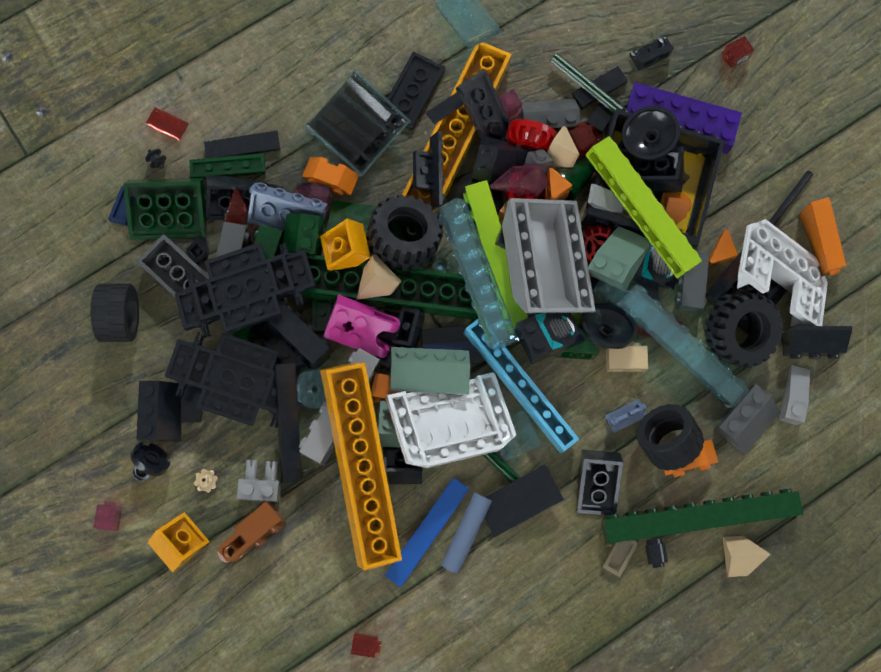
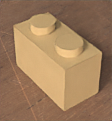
[606,343,648,372]

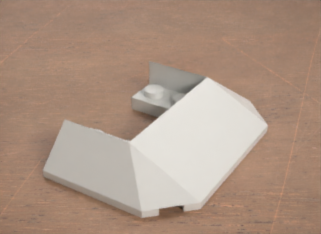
[737,219,828,327]

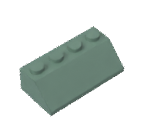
[390,347,470,394]

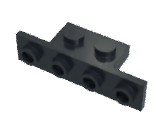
[413,131,444,210]

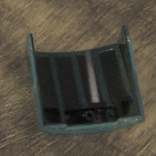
[303,69,411,177]

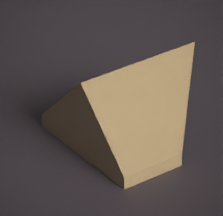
[547,126,579,168]
[357,254,402,299]
[723,536,771,577]

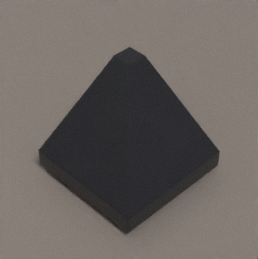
[186,237,210,264]

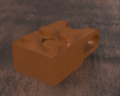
[217,501,286,562]

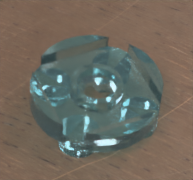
[296,369,326,408]

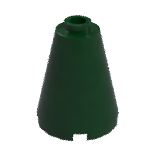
[555,156,596,201]

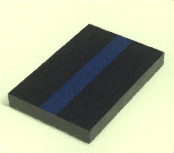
[422,326,482,364]

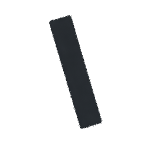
[426,81,493,124]

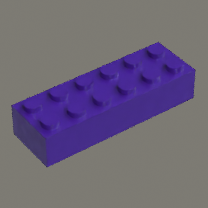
[625,82,742,154]

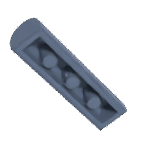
[441,492,492,574]

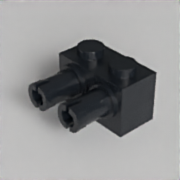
[378,307,425,348]

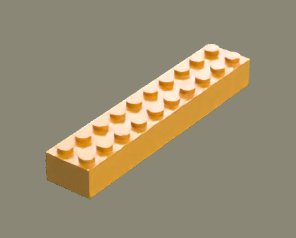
[402,40,512,213]
[320,362,402,571]

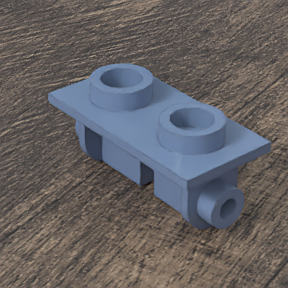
[605,399,647,433]

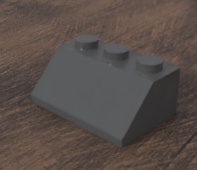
[520,99,581,135]
[714,384,780,455]

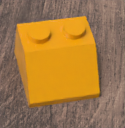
[320,219,371,271]
[147,512,210,572]

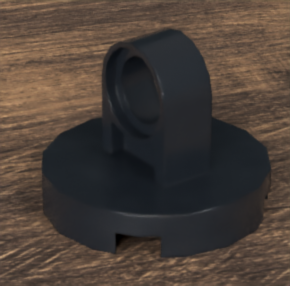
[130,442,170,481]

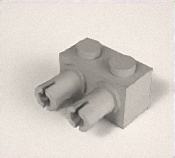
[237,460,282,503]

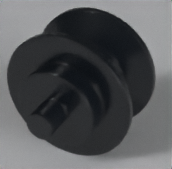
[145,149,166,168]

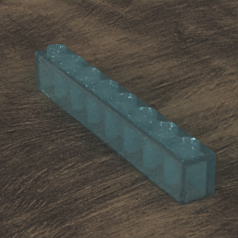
[438,198,519,350]
[616,284,750,408]

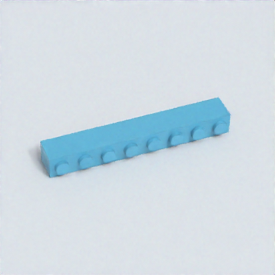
[464,317,579,454]

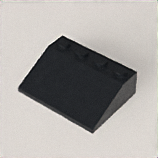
[705,249,787,336]

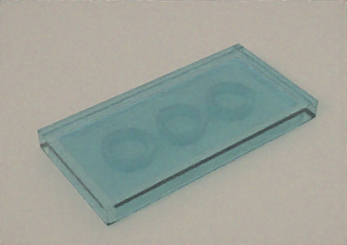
[435,0,501,49]

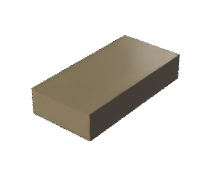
[602,540,638,578]

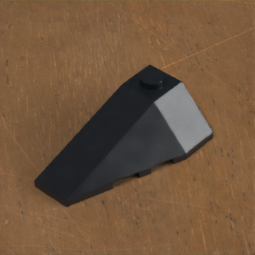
[206,175,284,220]

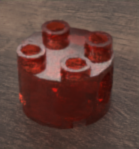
[568,122,601,158]

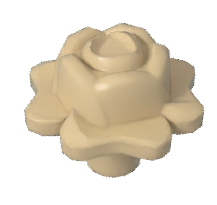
[194,469,218,493]

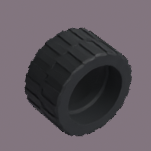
[90,283,139,342]
[636,404,704,471]

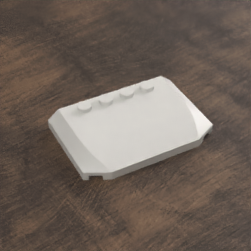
[385,372,516,468]

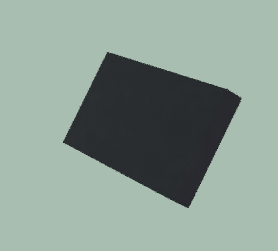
[380,52,445,130]
[456,69,510,142]
[484,464,564,537]

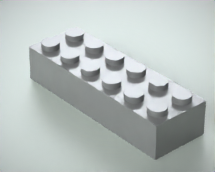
[299,348,381,467]

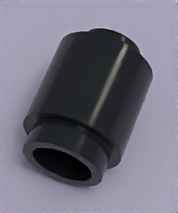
[645,538,668,568]

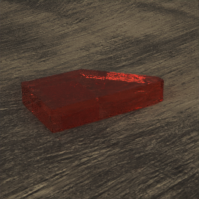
[224,189,248,225]

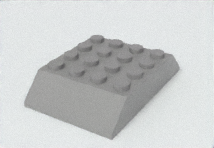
[502,198,596,313]

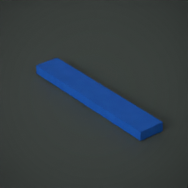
[385,478,469,587]

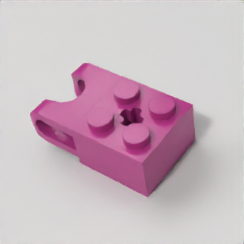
[323,295,400,358]

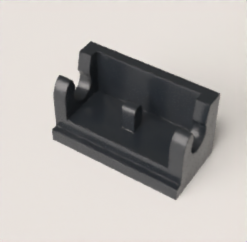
[629,35,674,71]

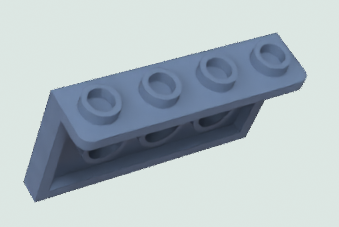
[247,183,327,231]

